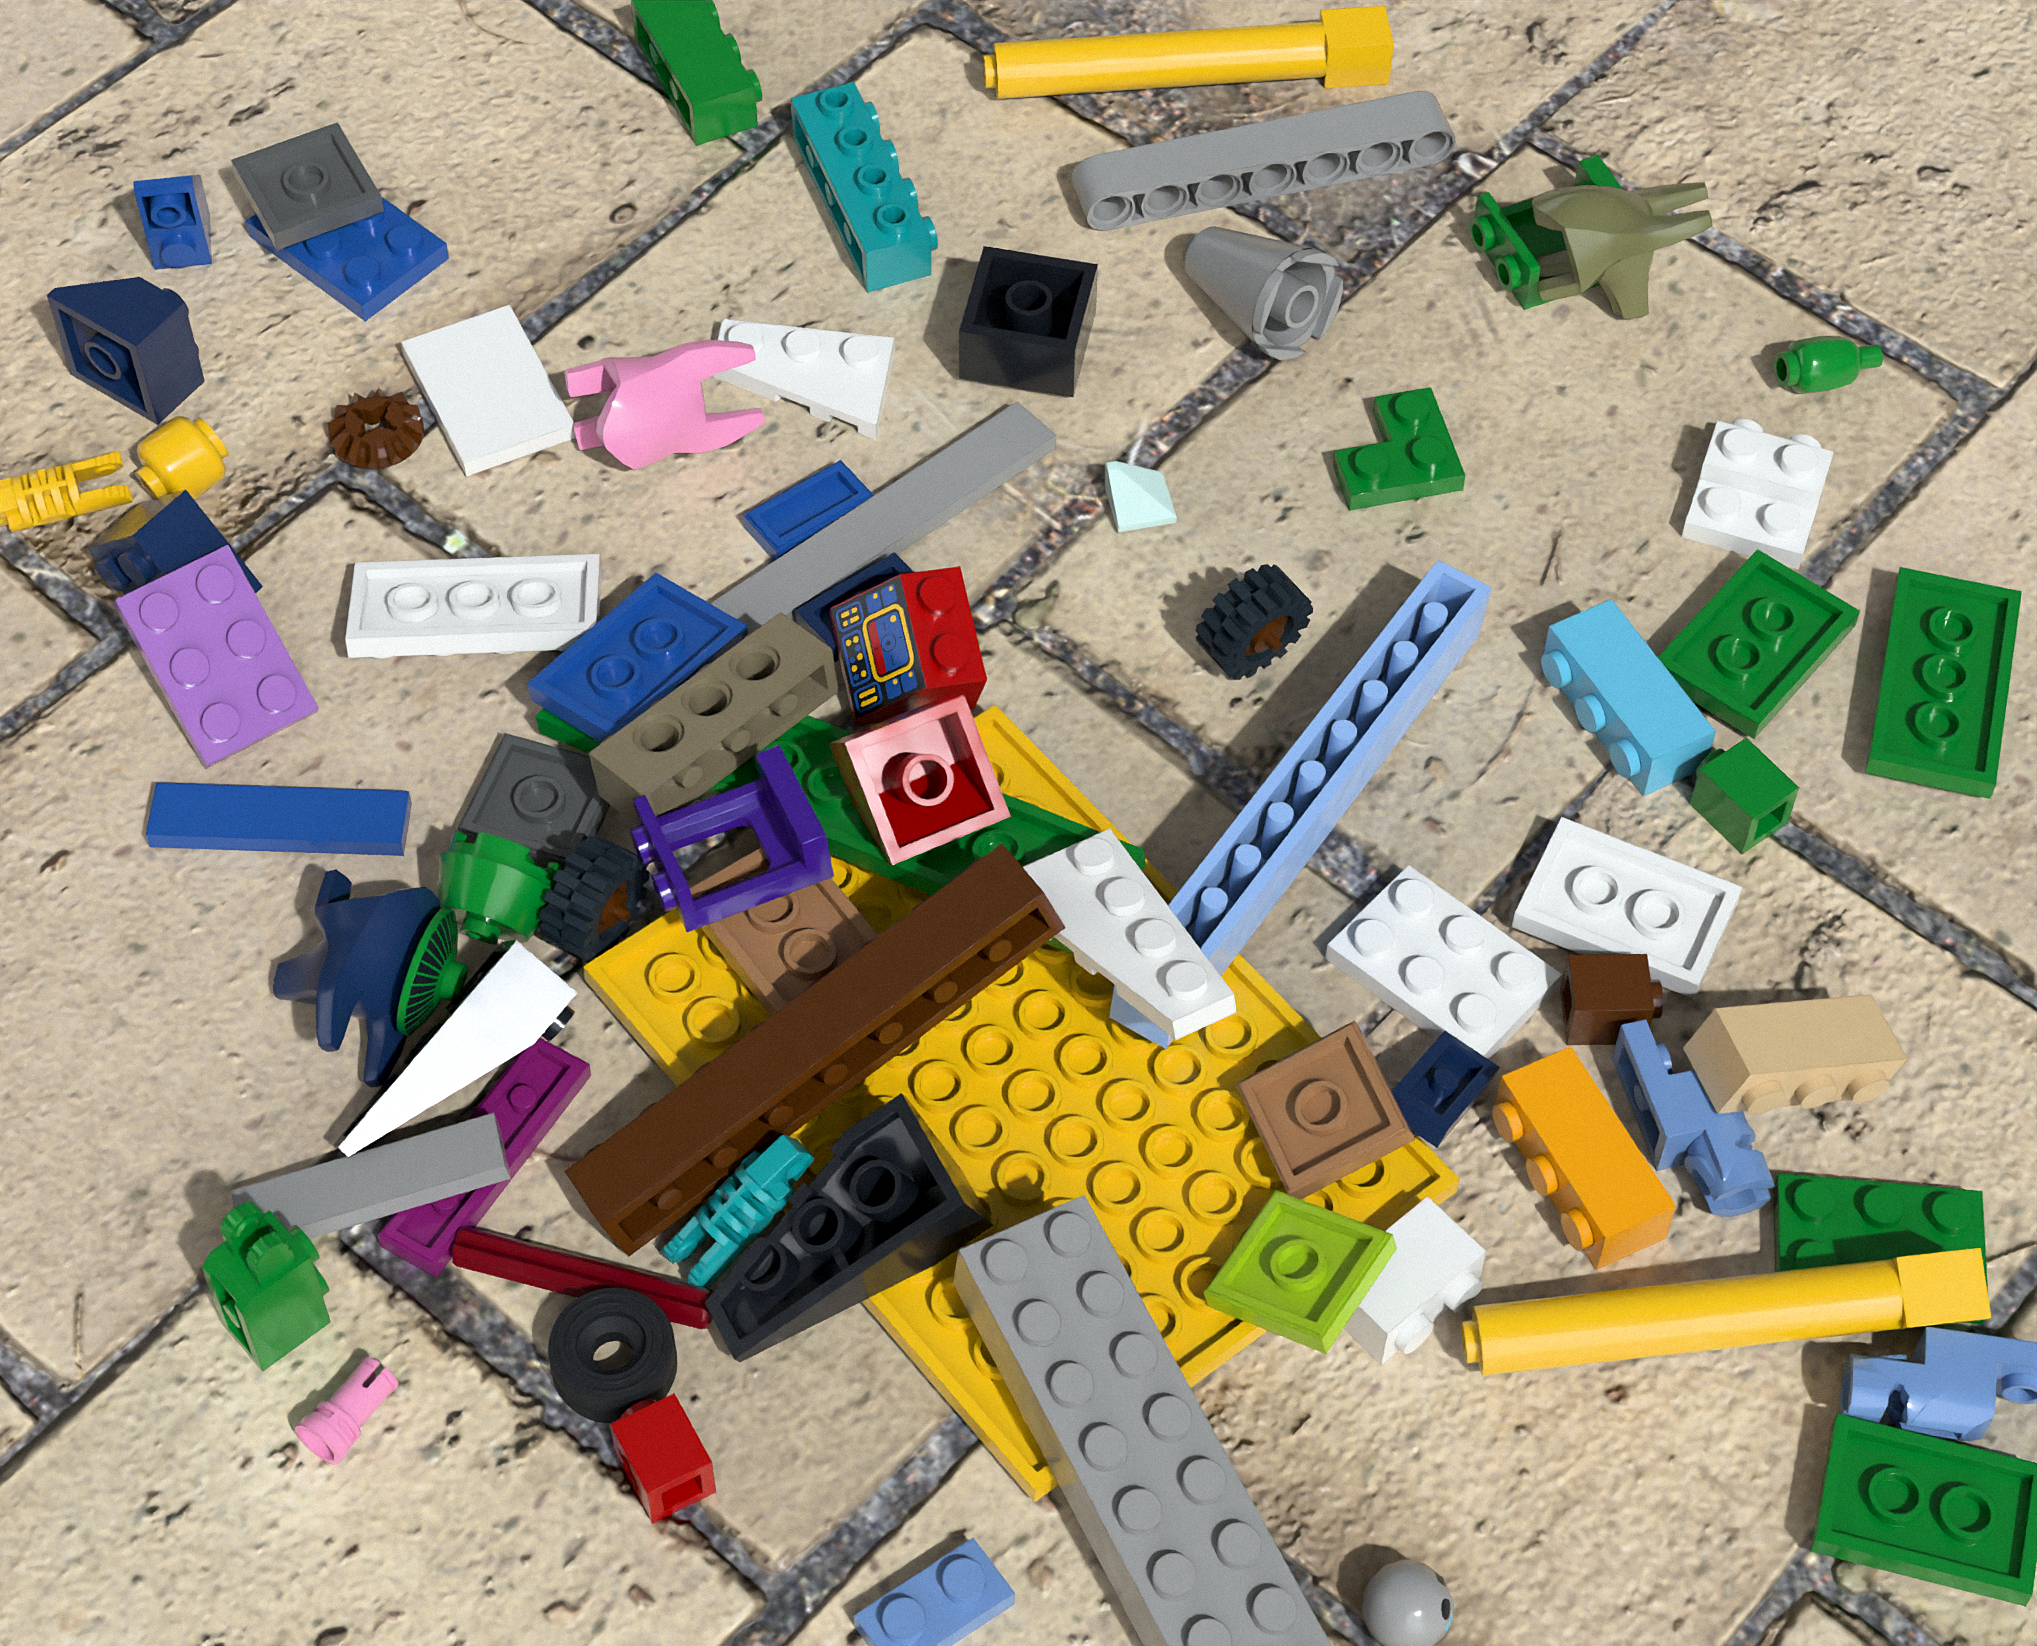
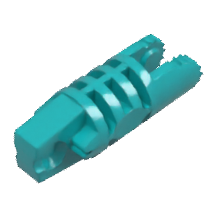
[661,1135,815,1289]

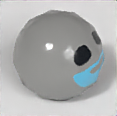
[1361,1560,1454,1646]

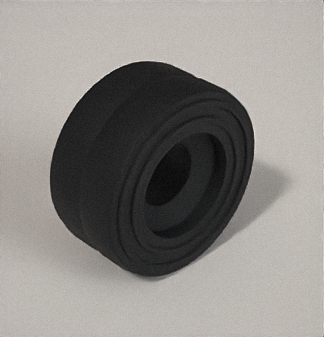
[548,1288,678,1423]

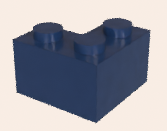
[87,490,263,595]

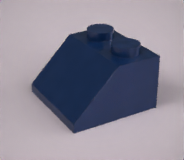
[47,277,205,425]

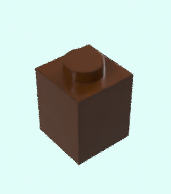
[1560,954,1663,1045]

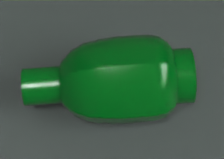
[1774,336,1883,394]

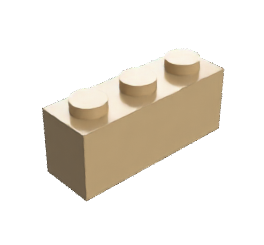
[1683,994,1908,1115]

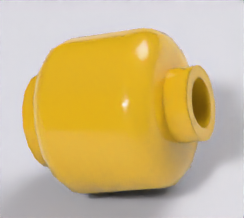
[135,416,229,500]

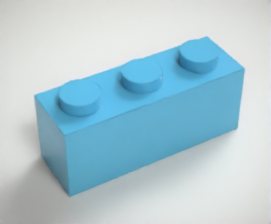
[1541,599,1716,797]

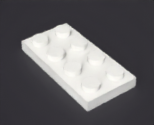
[345,554,601,659]

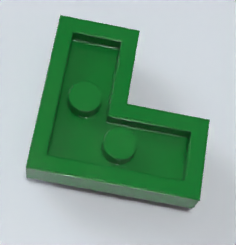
[1333,387,1465,511]

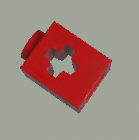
[610,1393,716,1524]

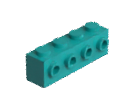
[791,82,938,293]

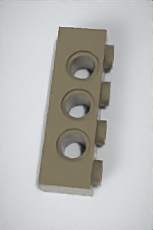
[589,612,839,826]

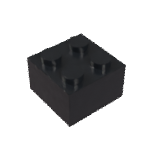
[959,246,1098,397]

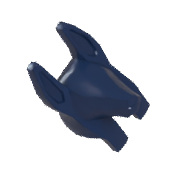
[273,869,441,1088]

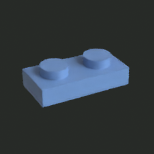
[854,1538,1015,1646]

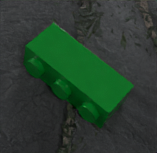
[631,0,762,146]

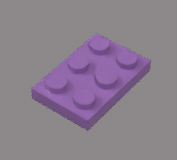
[114,545,319,769]

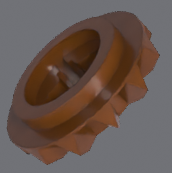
[327,387,424,469]

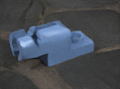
[1612,1019,1775,1217]
[1839,1326,2037,1442]

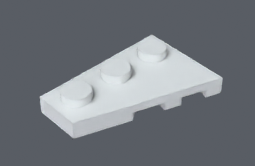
[713,319,895,441]

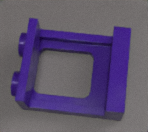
[629,745,834,932]

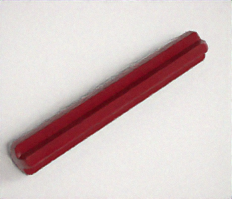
[451,1227,714,1330]

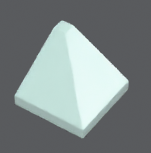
[1105,461,1177,533]

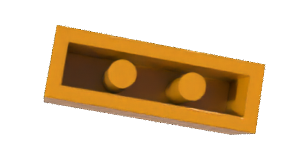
[1492,1046,1676,1270]

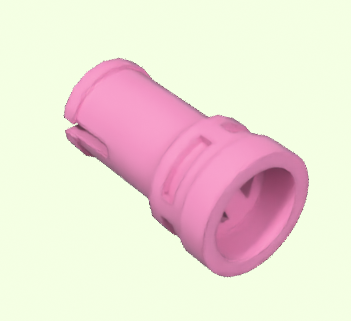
[295,1357,398,1465]

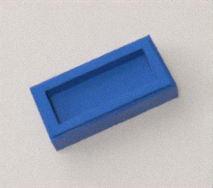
[743,460,874,561]

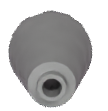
[1185,226,1343,361]

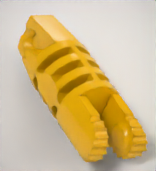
[0,451,133,532]

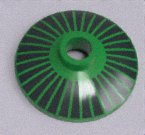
[397,908,468,1036]

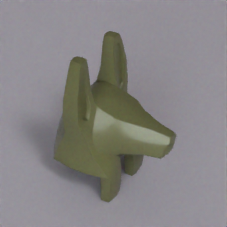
[1532,182,1712,319]

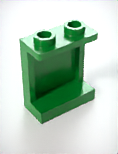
[1469,155,1623,310]

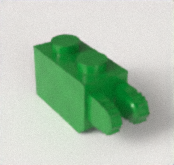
[201,1201,331,1372]

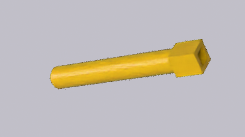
[983,6,1394,99]
[1461,1248,1991,1376]

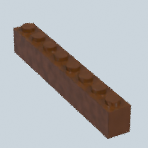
[564,843,1066,1257]

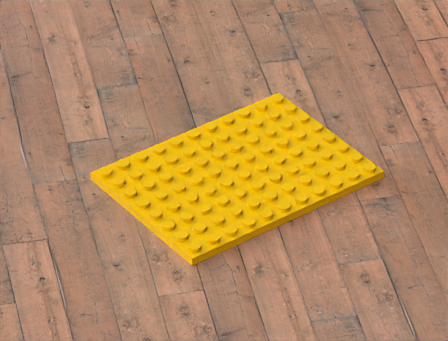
[583,705,1460,1503]

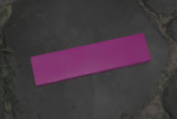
[378,1037,591,1278]

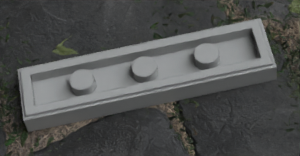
[231,1113,511,1239]

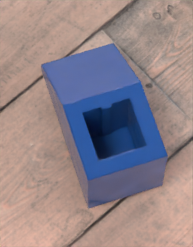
[133,175,212,270]

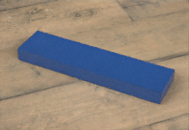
[146,783,412,856]

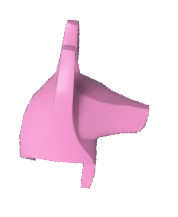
[565,340,765,470]

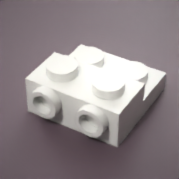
[1682,419,1834,570]

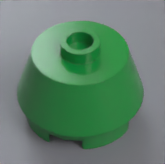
[438,830,564,945]

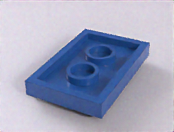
[246,196,449,322]
[527,573,748,743]

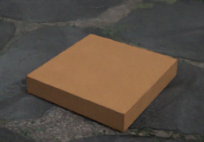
[1236,1020,1416,1199]

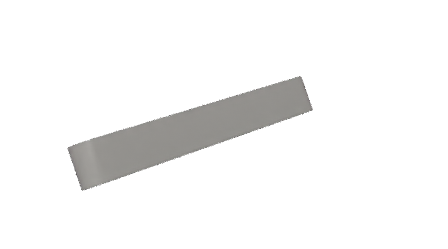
[1071,91,1456,231]

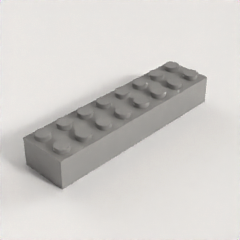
[953,1195,1332,1646]

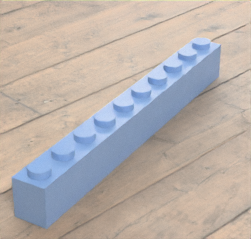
[1109,560,1492,1049]

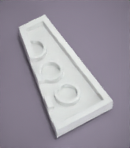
[1023,829,1237,1040]

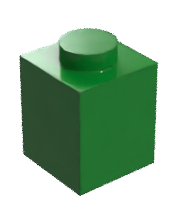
[1690,737,1799,855]

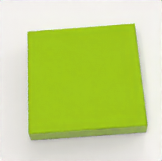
[1203,1190,1397,1354]

